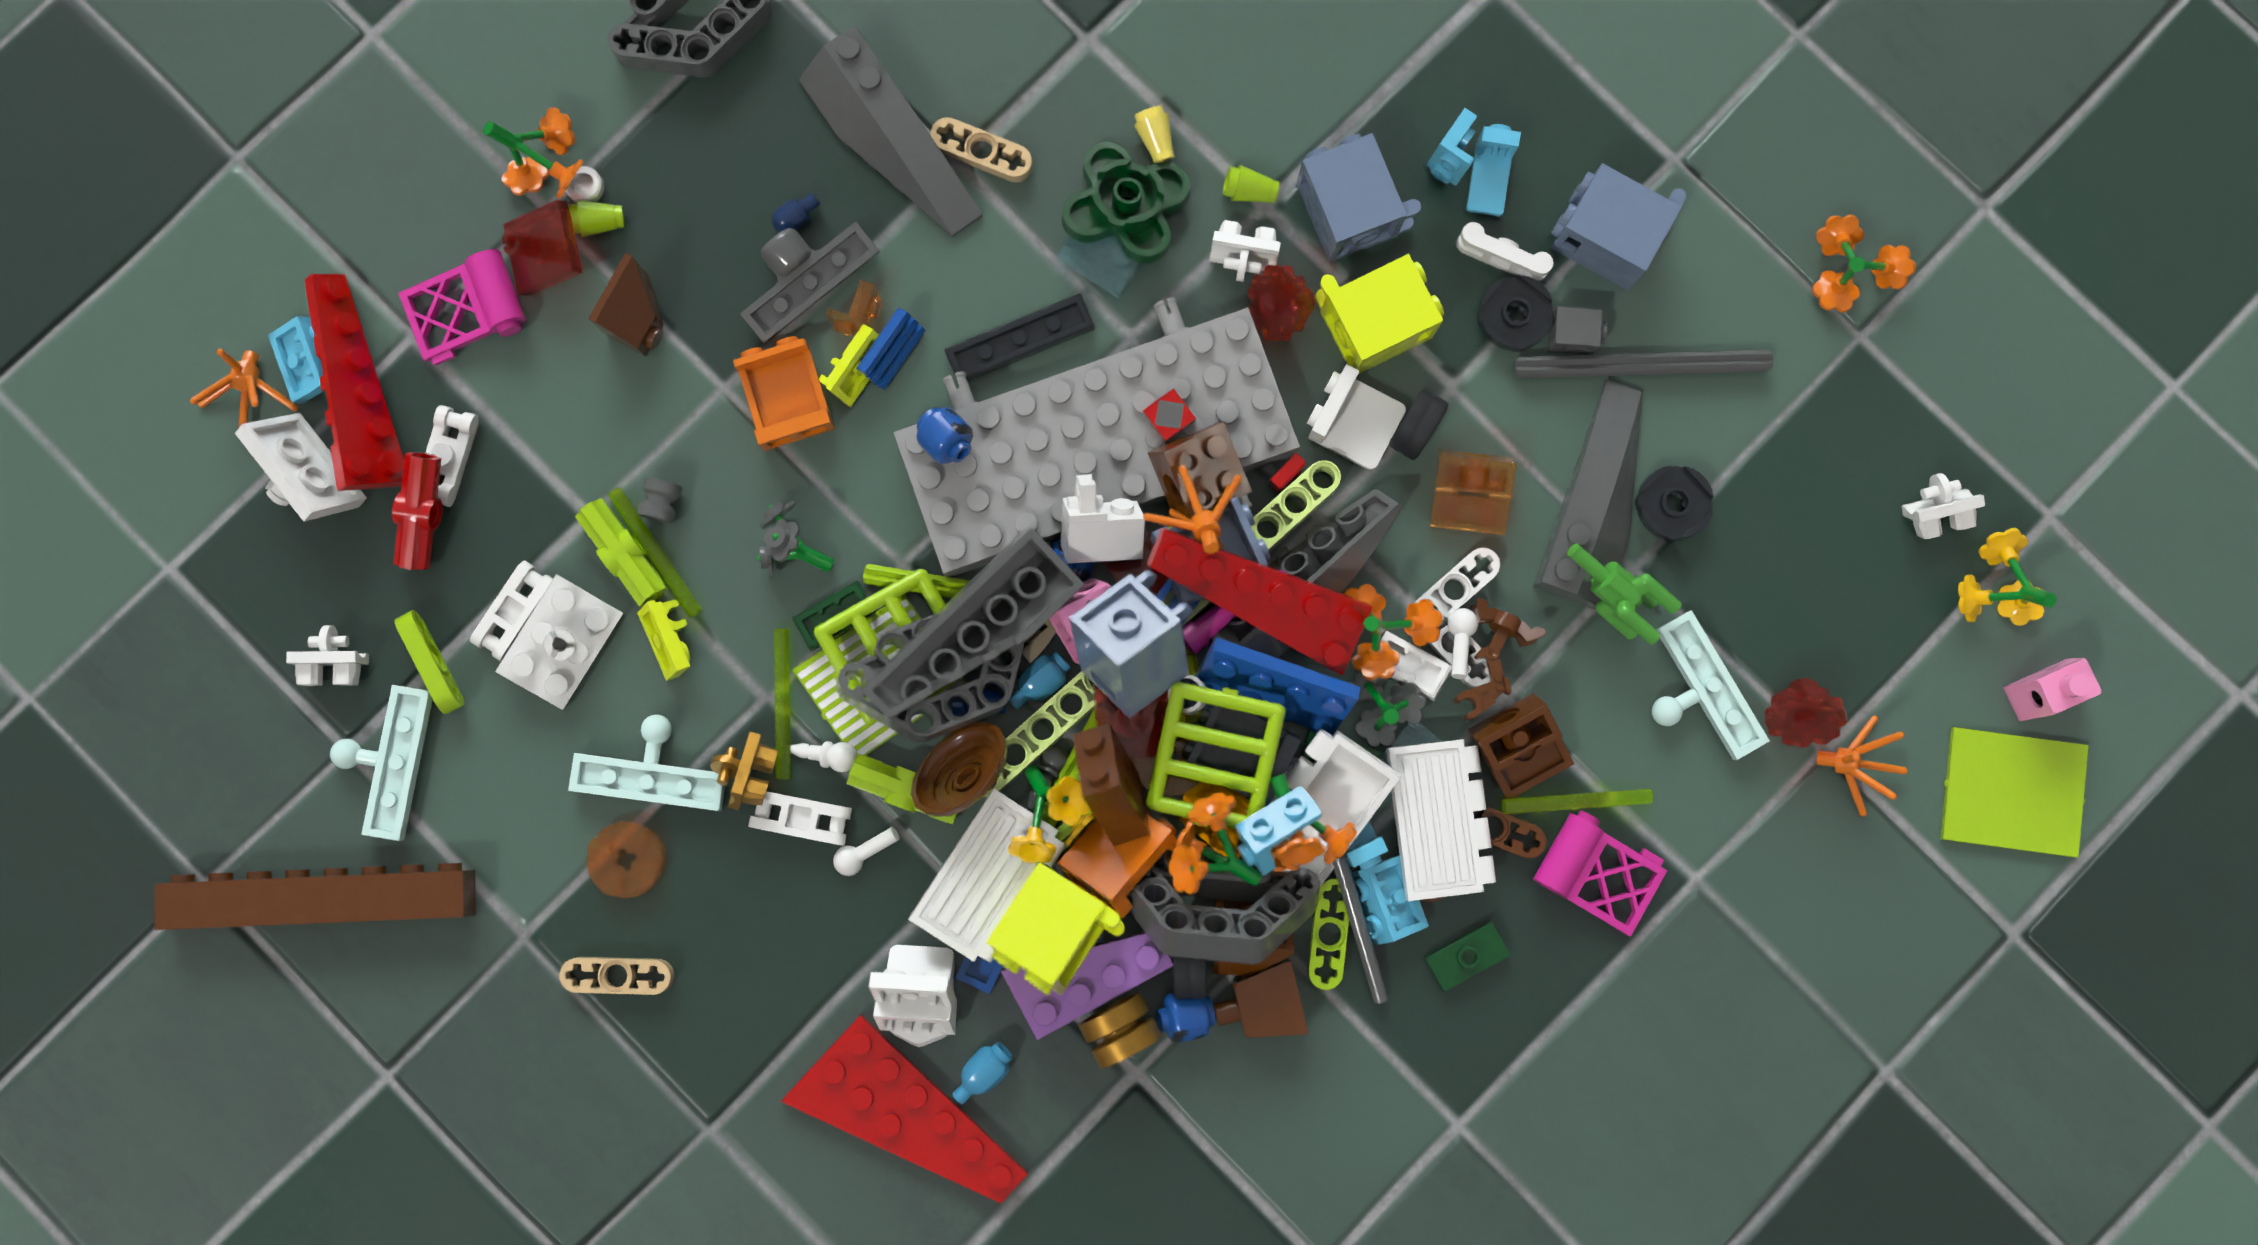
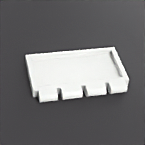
[1270,729,1401,886]
[1386,739,1496,901]
[908,788,1066,963]

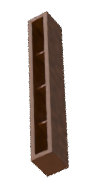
[155,863,476,930]

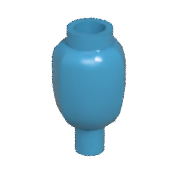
[1009,651,1071,709]
[952,1042,1013,1104]

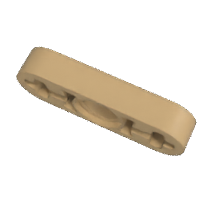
[931,117,1033,182]
[559,957,675,995]

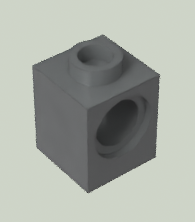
[1548,306,1607,355]

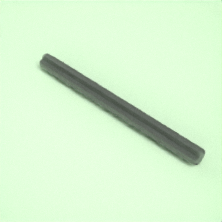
[1513,350,1773,378]

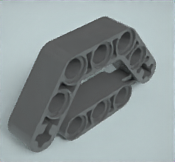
[608,0,772,77]
[836,613,1025,743]
[1126,847,1320,964]

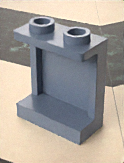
[1150,497,1271,605]

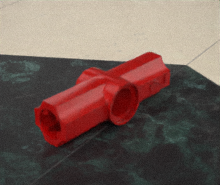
[392,452,443,570]

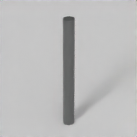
[1332,855,1389,1004]

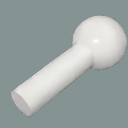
[1448,608,1478,679]
[833,827,900,876]

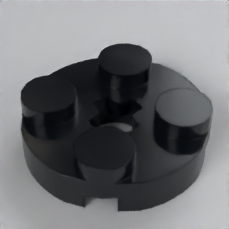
[1477,276,1554,352]
[1634,466,1714,542]

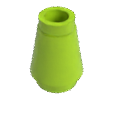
[1223,164,1279,203]
[568,200,624,237]

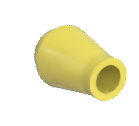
[1134,105,1175,164]

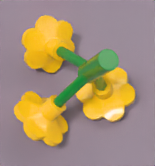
[1958,528,2057,626]
[1008,765,1096,863]

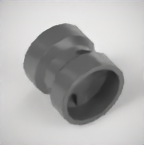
[636,478,683,524]

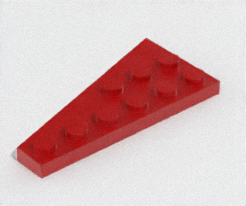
[780,1014,1028,1203]

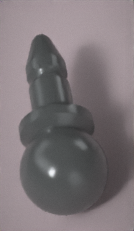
[1027,745,1069,811]

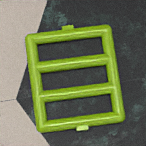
[814,569,946,725]
[1146,682,1286,829]

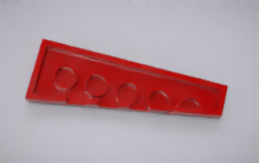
[304,274,404,491]
[1147,527,1372,675]

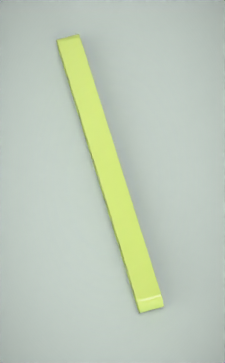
[984,460,1341,798]

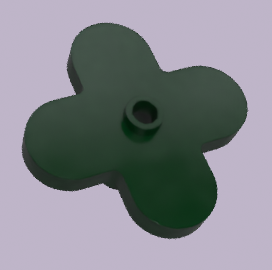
[1062,142,1191,263]

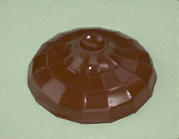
[911,722,1008,817]

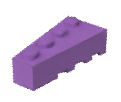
[1001,931,1173,1040]

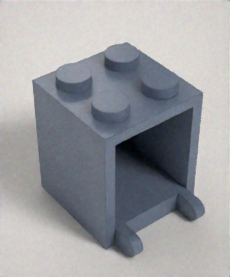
[1296,133,1421,263]
[1551,163,1686,291]
[1069,570,1192,718]

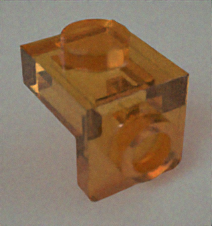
[825,280,882,336]

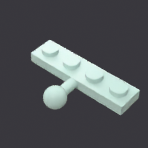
[1652,610,1770,760]
[330,685,433,841]
[568,714,725,811]

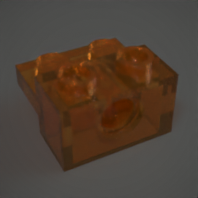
[1430,449,1517,535]

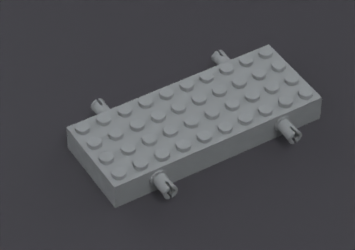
[893,297,1300,577]

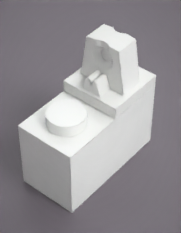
[1061,474,1145,563]

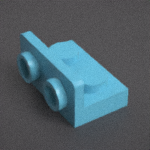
[1426,108,1477,186]
[268,316,323,403]
[1351,855,1429,945]

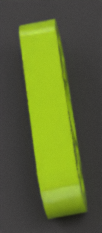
[395,610,464,715]
[1307,878,1349,990]

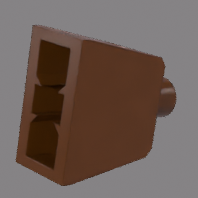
[1214,958,1308,1038]

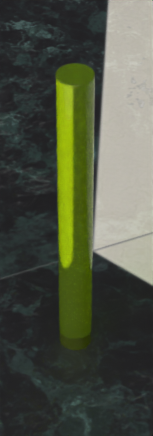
[608,487,702,618]
[774,628,791,779]
[1502,788,1653,814]

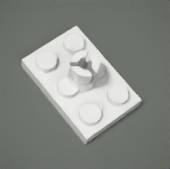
[235,413,367,522]
[495,574,623,710]

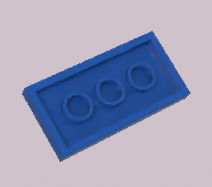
[1194,637,1361,736]

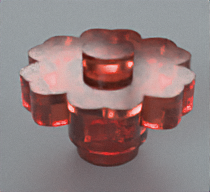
[1248,265,1315,341]
[1765,678,1847,748]

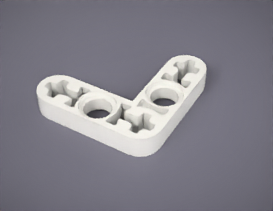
[1414,548,1500,688]

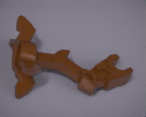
[1453,598,1546,721]

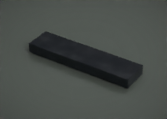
[944,293,1095,382]

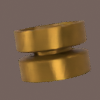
[1078,992,1162,1069]

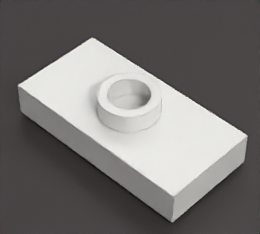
[1381,631,1452,701]

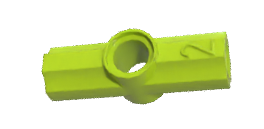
[575,498,668,607]
[846,754,959,825]

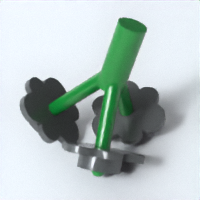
[757,501,834,578]
[1349,671,1426,748]

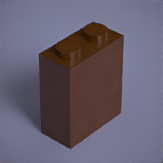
[1073,723,1150,846]

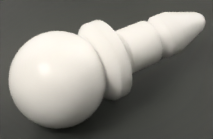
[789,741,857,772]

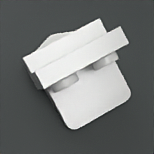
[869,945,957,1047]

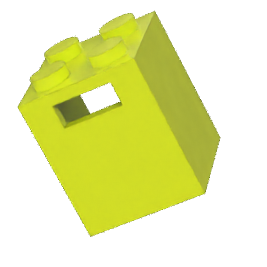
[1315,254,1444,374]
[986,862,1125,996]

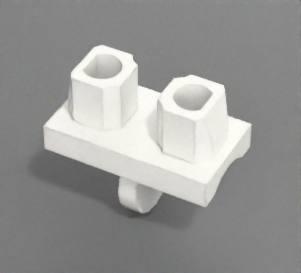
[1209,220,1281,282]
[1902,473,1985,539]
[286,625,369,686]

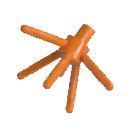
[190,348,299,427]
[1143,465,1242,554]
[1817,715,1908,817]

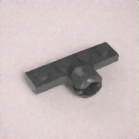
[740,221,879,344]

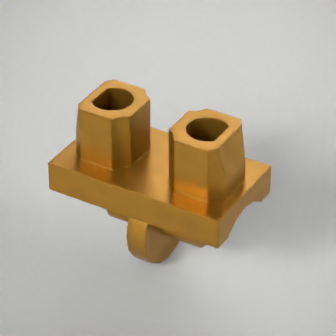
[710,732,778,810]

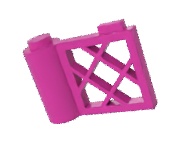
[399,249,526,366]
[1533,810,1667,937]

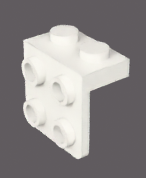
[1307,364,1406,470]

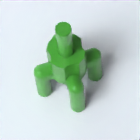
[1567,543,1681,645]

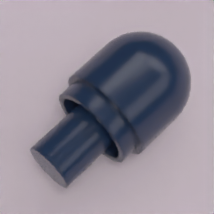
[772,192,820,233]

